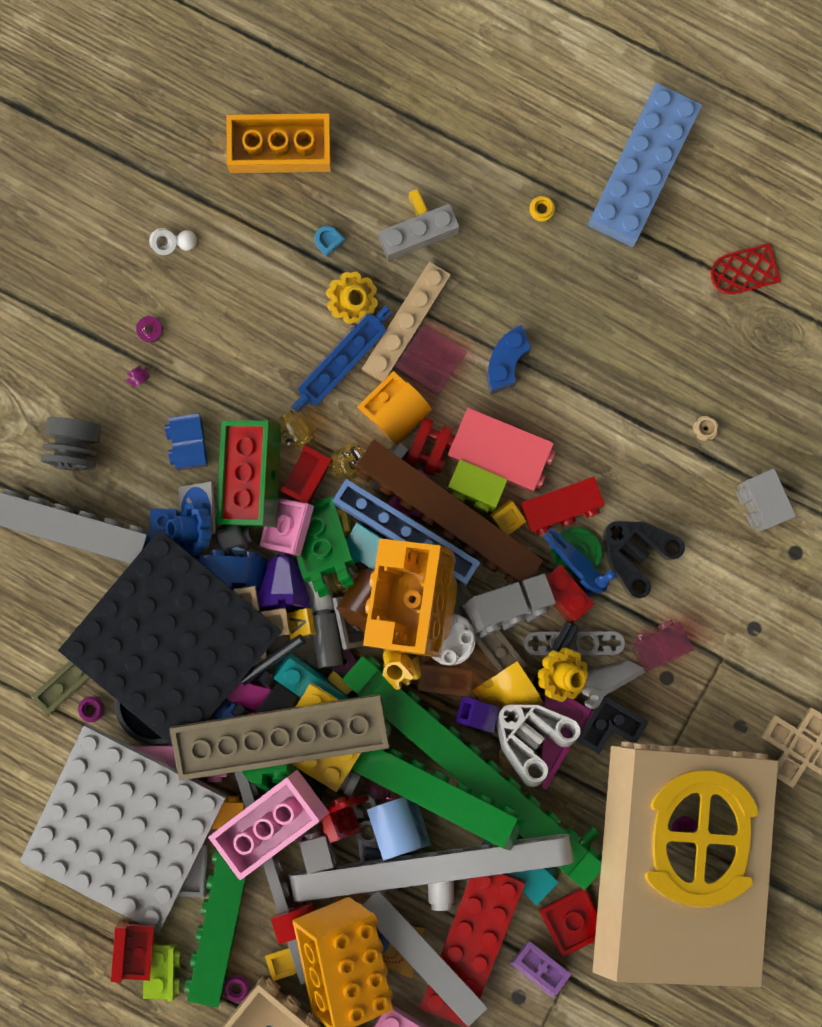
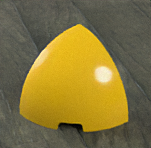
[472,661,544,711]

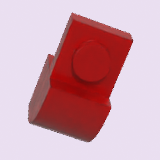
[271,902,316,945]

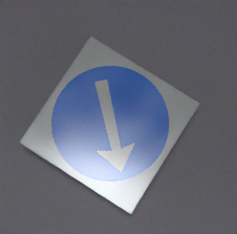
[178,482,216,534]

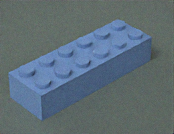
[587,83,702,247]

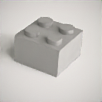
[736,468,796,532]

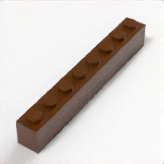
[353,440,543,586]

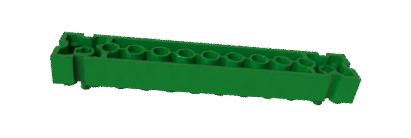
[342,656,602,891]

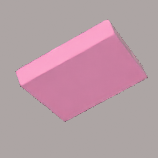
[259,498,314,556]

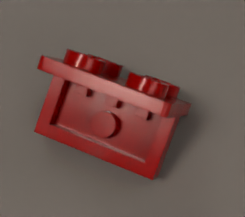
[321,793,369,843]

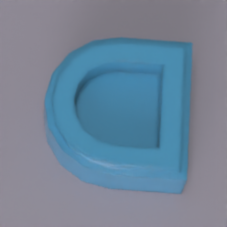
[314,226,345,258]

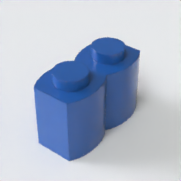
[165,413,208,471]

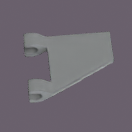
[582,660,645,709]

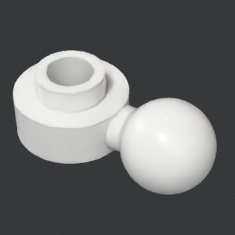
[149,228,197,255]

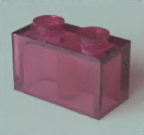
[631,619,694,672]

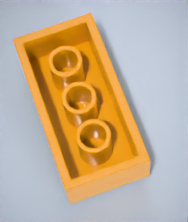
[226,114,331,173]

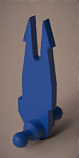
[544,528,616,597]

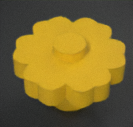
[326,272,378,324]
[538,648,588,702]

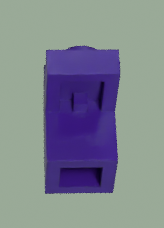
[455,697,501,733]

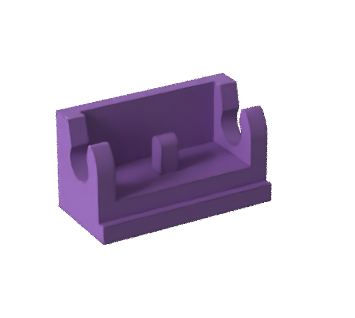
[509,941,571,996]

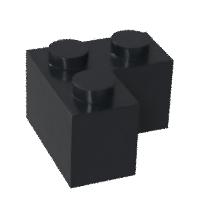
[576,696,648,754]

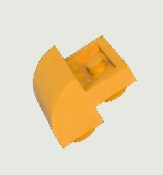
[357,371,432,446]

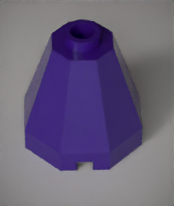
[258,553,310,613]

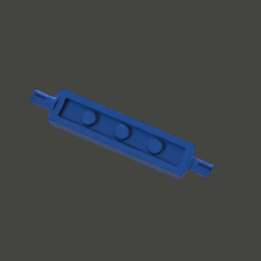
[291,305,393,414]

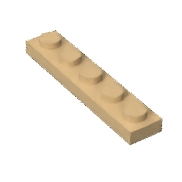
[362,261,451,382]

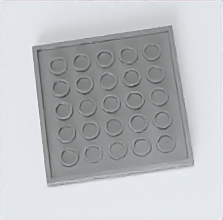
[19,723,227,933]

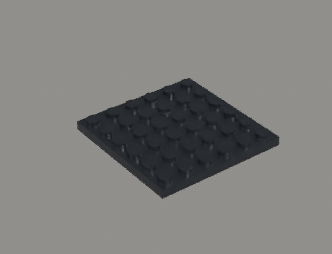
[58,529,282,747]

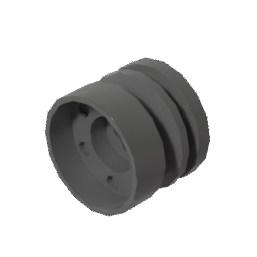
[41,417,102,471]

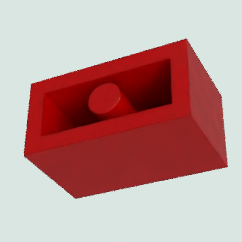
[546,565,595,622]

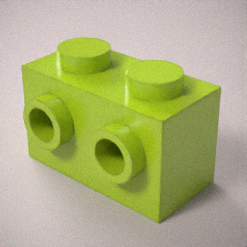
[446,460,507,513]

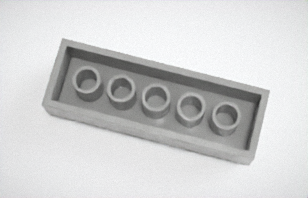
[0,489,150,564]

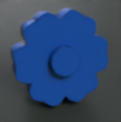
[166,503,211,556]

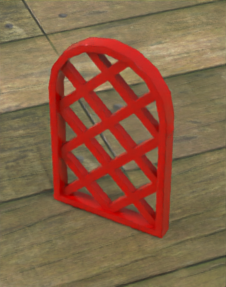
[710,243,781,295]

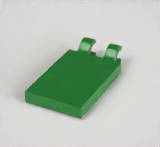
[297,496,355,598]

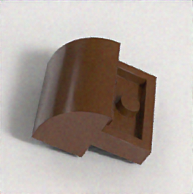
[336,569,374,633]

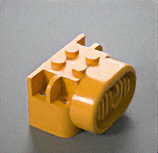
[363,538,457,657]

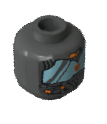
[212,525,253,556]

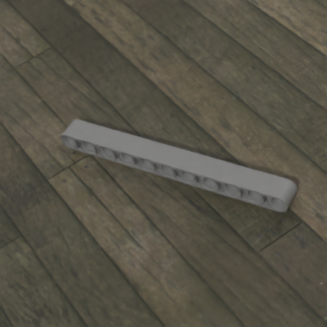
[289,834,574,902]

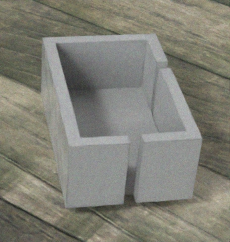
[460,574,556,638]

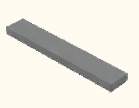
[362,891,488,1027]

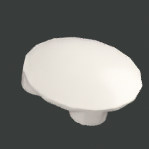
[432,614,476,666]

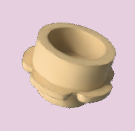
[693,416,718,441]

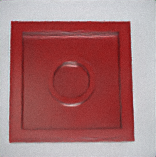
[538,888,597,958]

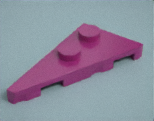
[540,695,592,790]

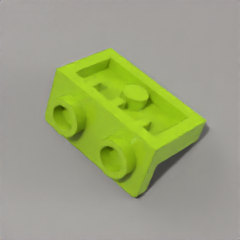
[143,944,181,1002]

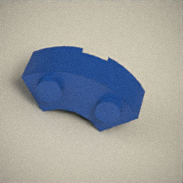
[487,325,531,395]
[200,550,268,589]

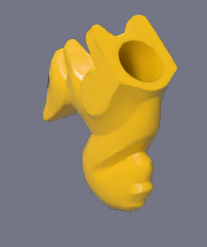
[382,650,421,690]

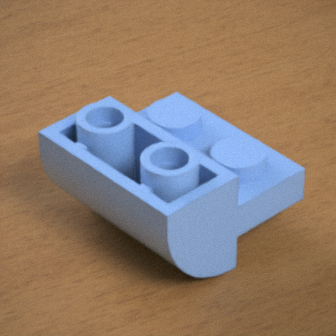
[367,797,431,861]

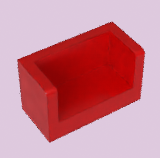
[279,445,332,504]

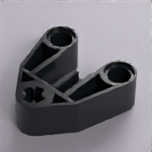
[603,521,685,599]

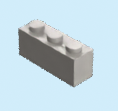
[378,203,459,262]

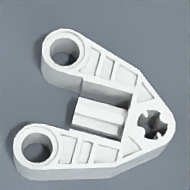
[496,705,580,787]

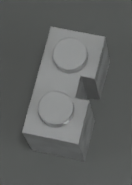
[300,828,338,874]

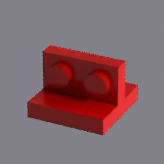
[110,920,155,983]

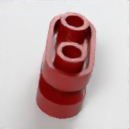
[406,417,456,476]

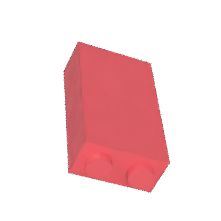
[447,407,556,493]

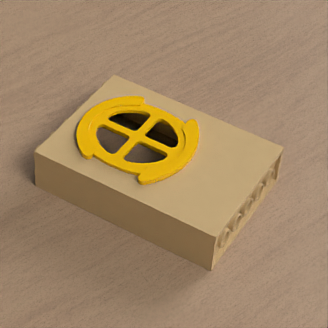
[593,741,778,987]

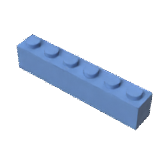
[332,479,480,586]

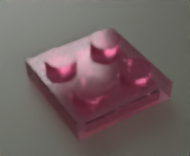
[396,324,467,395]

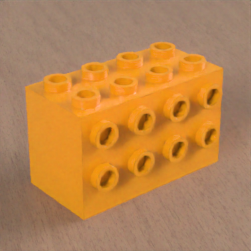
[293,897,393,1027]

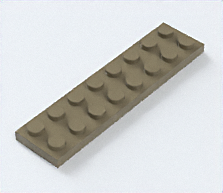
[170,694,390,781]

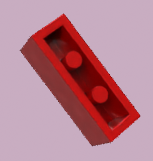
[520,476,605,536]

